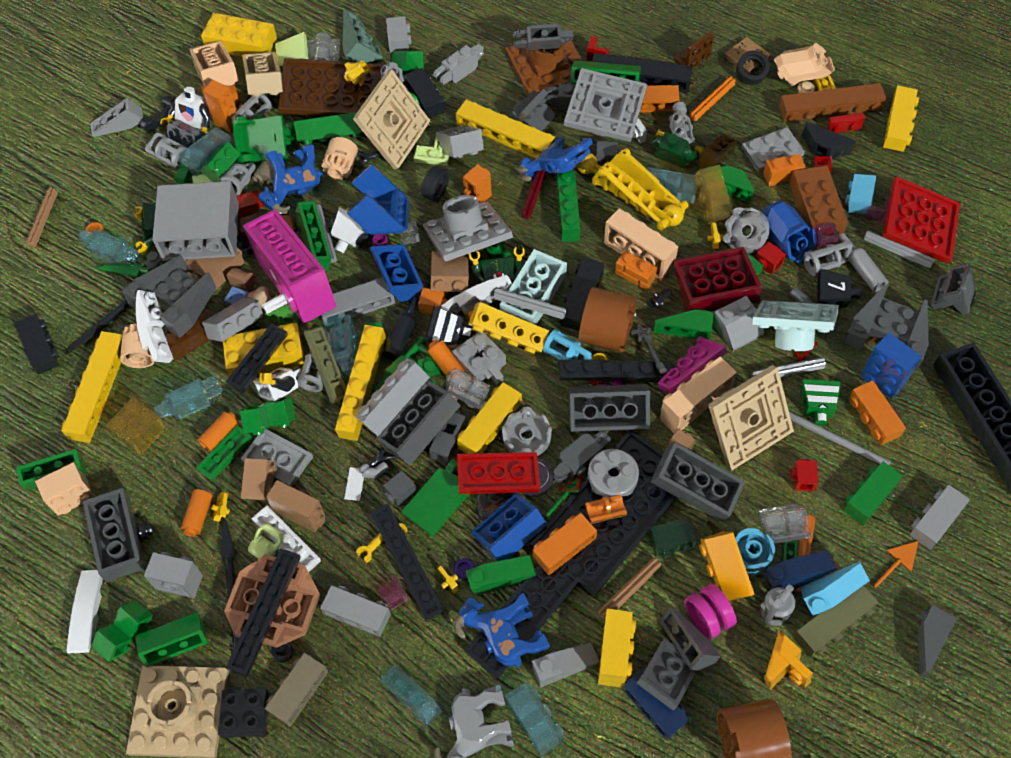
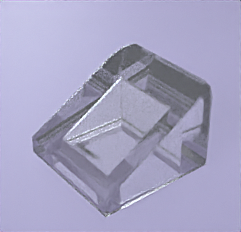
[400,220,420,245]

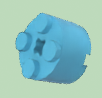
[735,528,775,576]

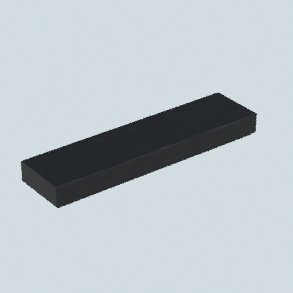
[226,323,288,393]

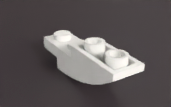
[136,290,173,363]

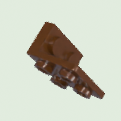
[673,31,714,68]

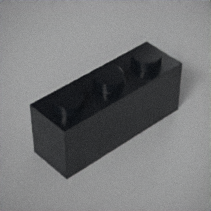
[404,68,446,119]
[15,314,60,375]

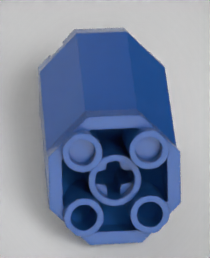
[762,200,817,263]

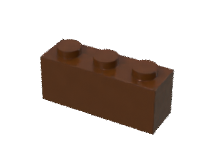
[164,309,213,362]

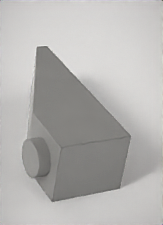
[90,98,143,137]
[532,643,600,688]

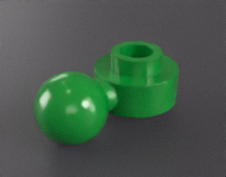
[284,121,296,145]
[486,242,516,258]

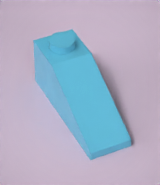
[801,561,870,616]

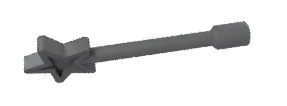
[631,324,667,374]

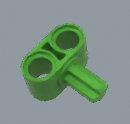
[264,294,300,324]

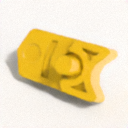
[707,222,723,249]
[211,492,230,522]
[436,565,459,594]

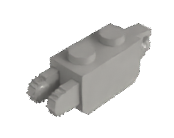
[433,44,484,85]

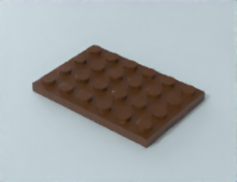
[278,58,383,116]

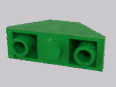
[701,165,754,203]

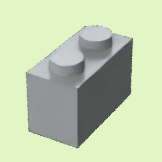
[386,16,412,54]

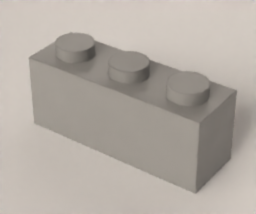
[202,298,264,342]
[910,485,970,550]
[320,585,391,637]

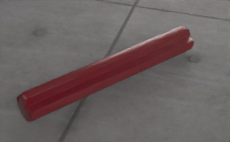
[521,170,546,220]

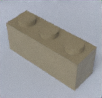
[265,653,328,727]

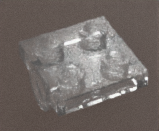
[307,32,340,62]
[446,368,490,410]
[758,504,811,543]

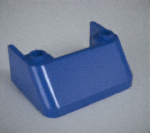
[347,164,409,235]

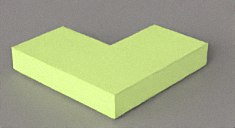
[414,135,450,166]

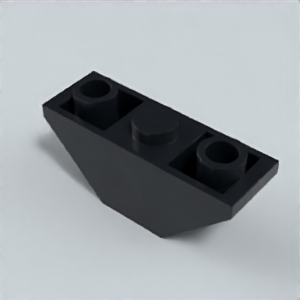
[802,122,855,159]

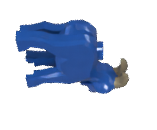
[518,137,593,182]

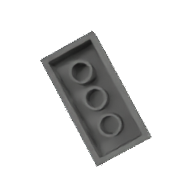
[375,380,461,466]
[569,384,650,432]
[650,442,745,521]
[83,488,147,582]

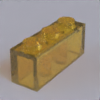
[694,165,733,225]

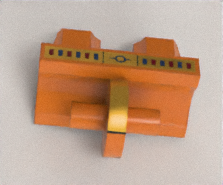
[585,495,627,524]

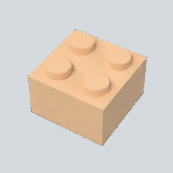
[35,462,95,516]

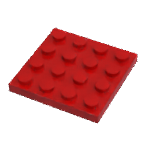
[883,176,960,264]

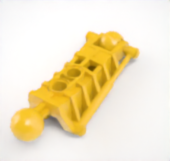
[576,148,688,230]

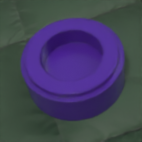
[454,558,475,580]

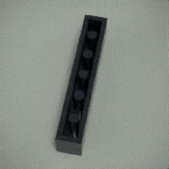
[592,53,693,93]

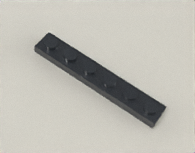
[558,359,673,382]
[370,503,445,622]
[226,548,301,677]

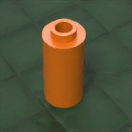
[427,340,465,382]
[197,411,239,452]
[180,489,213,537]

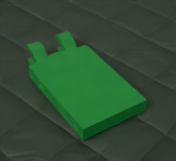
[401,459,469,538]

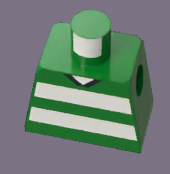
[799,379,840,425]

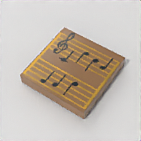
[724,37,771,74]

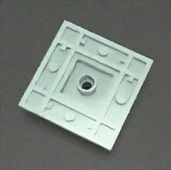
[752,300,839,351]

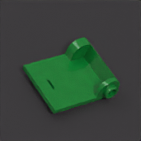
[232,115,287,164]

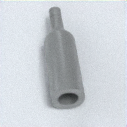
[838,233,888,292]

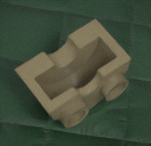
[252,160,274,189]

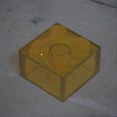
[105,397,167,456]

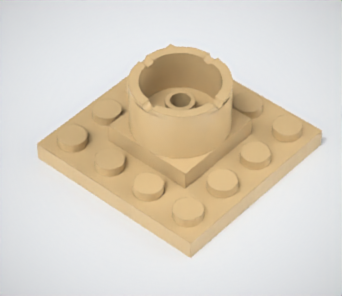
[353,69,430,169]
[708,365,794,471]
[126,665,229,758]

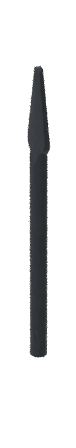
[65,299,130,355]
[220,520,239,651]

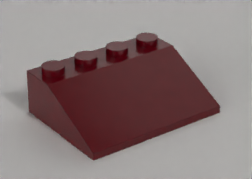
[673,247,762,312]

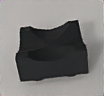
[218,689,269,738]

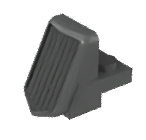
[509,89,555,131]
[931,263,976,315]

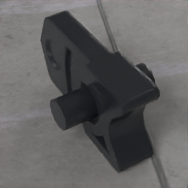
[647,288,672,307]

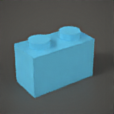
[846,174,876,214]

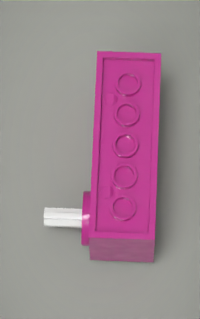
[243,209,337,324]

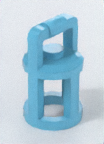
[543,329,592,360]

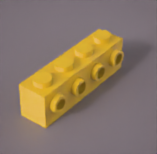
[883,85,919,152]
[468,302,549,354]
[457,383,522,454]

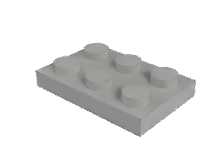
[741,127,805,172]
[241,429,313,487]

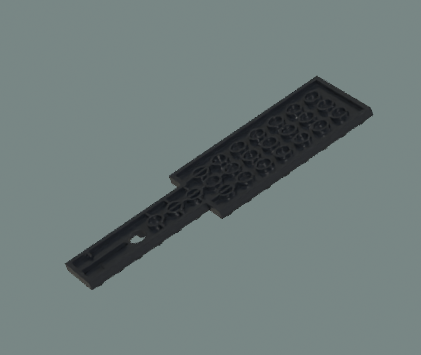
[464,429,678,680]

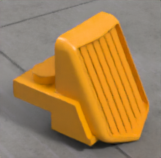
[764,630,813,690]

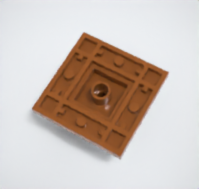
[505,41,582,96]

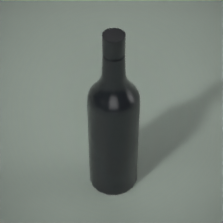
[382,297,419,362]

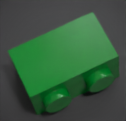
[200,142,241,182]

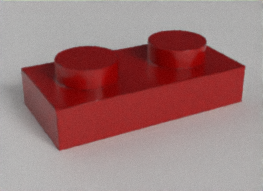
[826,113,865,133]

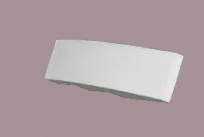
[441,275,512,315]
[67,570,103,653]

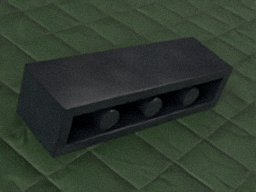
[560,257,605,331]

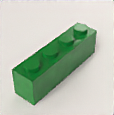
[571,60,641,83]
[294,112,364,145]
[557,171,580,242]
[295,201,332,271]

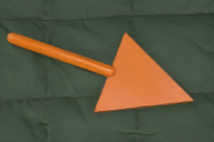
[873,541,918,588]

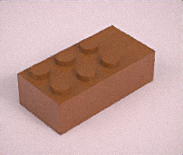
[789,166,848,239]

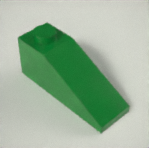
[653,309,714,340]
[466,555,536,596]

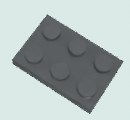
[637,638,697,711]

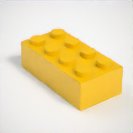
[201,13,277,57]
[223,323,305,377]

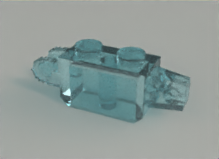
[78,230,139,264]
[330,315,358,376]
[154,376,223,419]

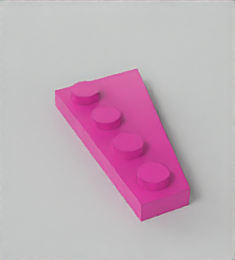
[657,336,727,394]

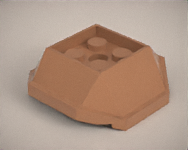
[224,554,320,647]

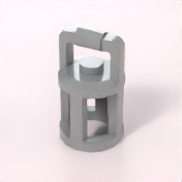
[231,94,272,121]
[145,133,191,170]
[218,163,256,196]
[804,241,852,276]
[297,344,332,392]
[760,584,795,626]

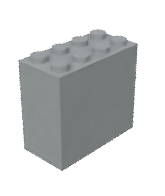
[153,181,239,261]

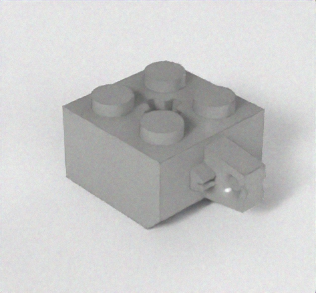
[452,332,506,386]

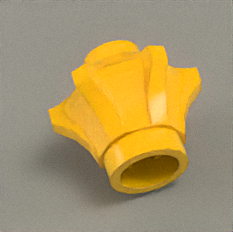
[344,61,369,85]

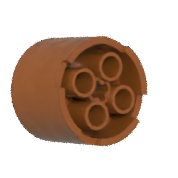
[579,287,637,353]
[717,698,792,758]

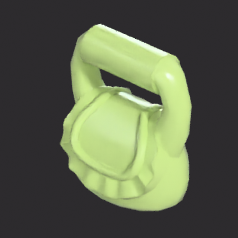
[248,523,284,559]

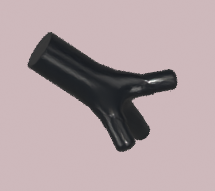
[358,151,382,169]
[366,447,397,468]

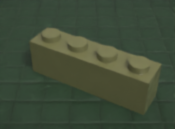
[793,585,878,658]

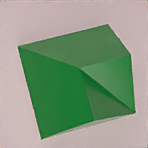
[392,51,425,75]

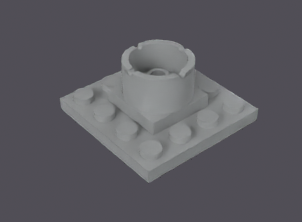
[564,68,647,142]
[422,195,513,262]

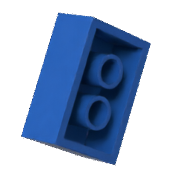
[860,332,922,399]

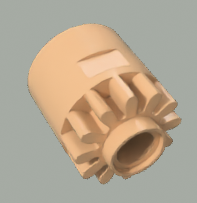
[322,137,358,180]
[120,324,154,368]

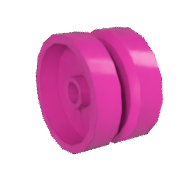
[684,584,737,640]

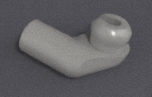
[359,461,389,479]

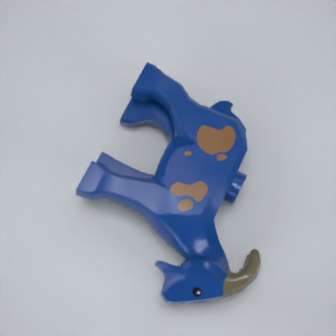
[258,144,323,215]
[455,593,550,668]

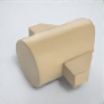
[247,286,271,312]

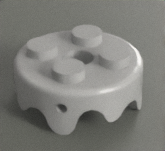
[722,207,769,253]
[502,407,552,456]
[587,449,639,498]

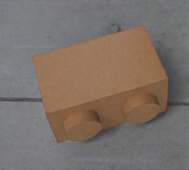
[241,458,277,501]

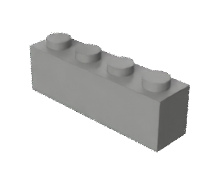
[321,278,395,327]
[355,358,430,436]

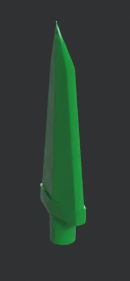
[96,264,152,278]

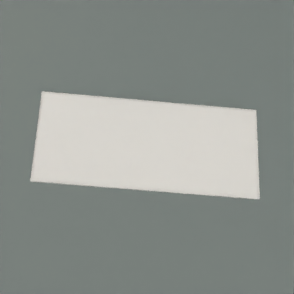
[344,467,364,501]

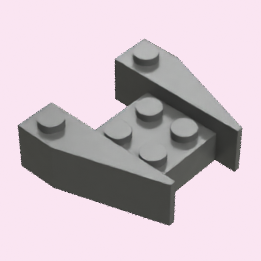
[122,255,216,338]
[843,285,929,371]

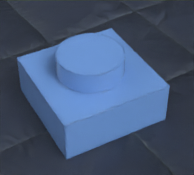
[223,286,249,306]

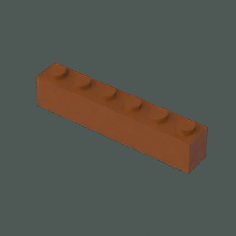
[779,83,886,122]

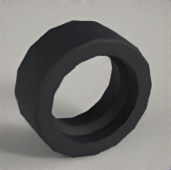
[736,51,770,85]
[421,166,449,202]

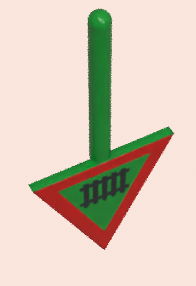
[546,475,583,516]

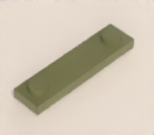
[304,326,346,404]

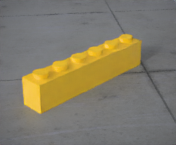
[456,100,555,158]
[335,325,386,441]
[62,331,123,443]

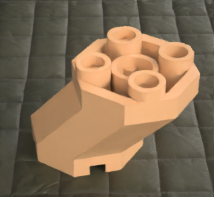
[774,43,835,86]

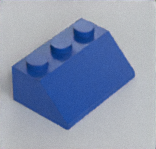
[370,244,423,302]
[471,493,548,561]

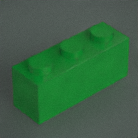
[16,449,87,491]
[843,461,903,526]
[136,612,208,668]

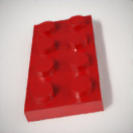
[457,452,540,494]

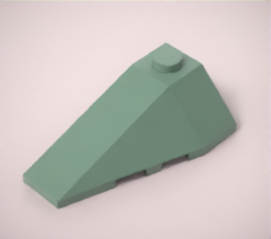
[343,9,383,63]

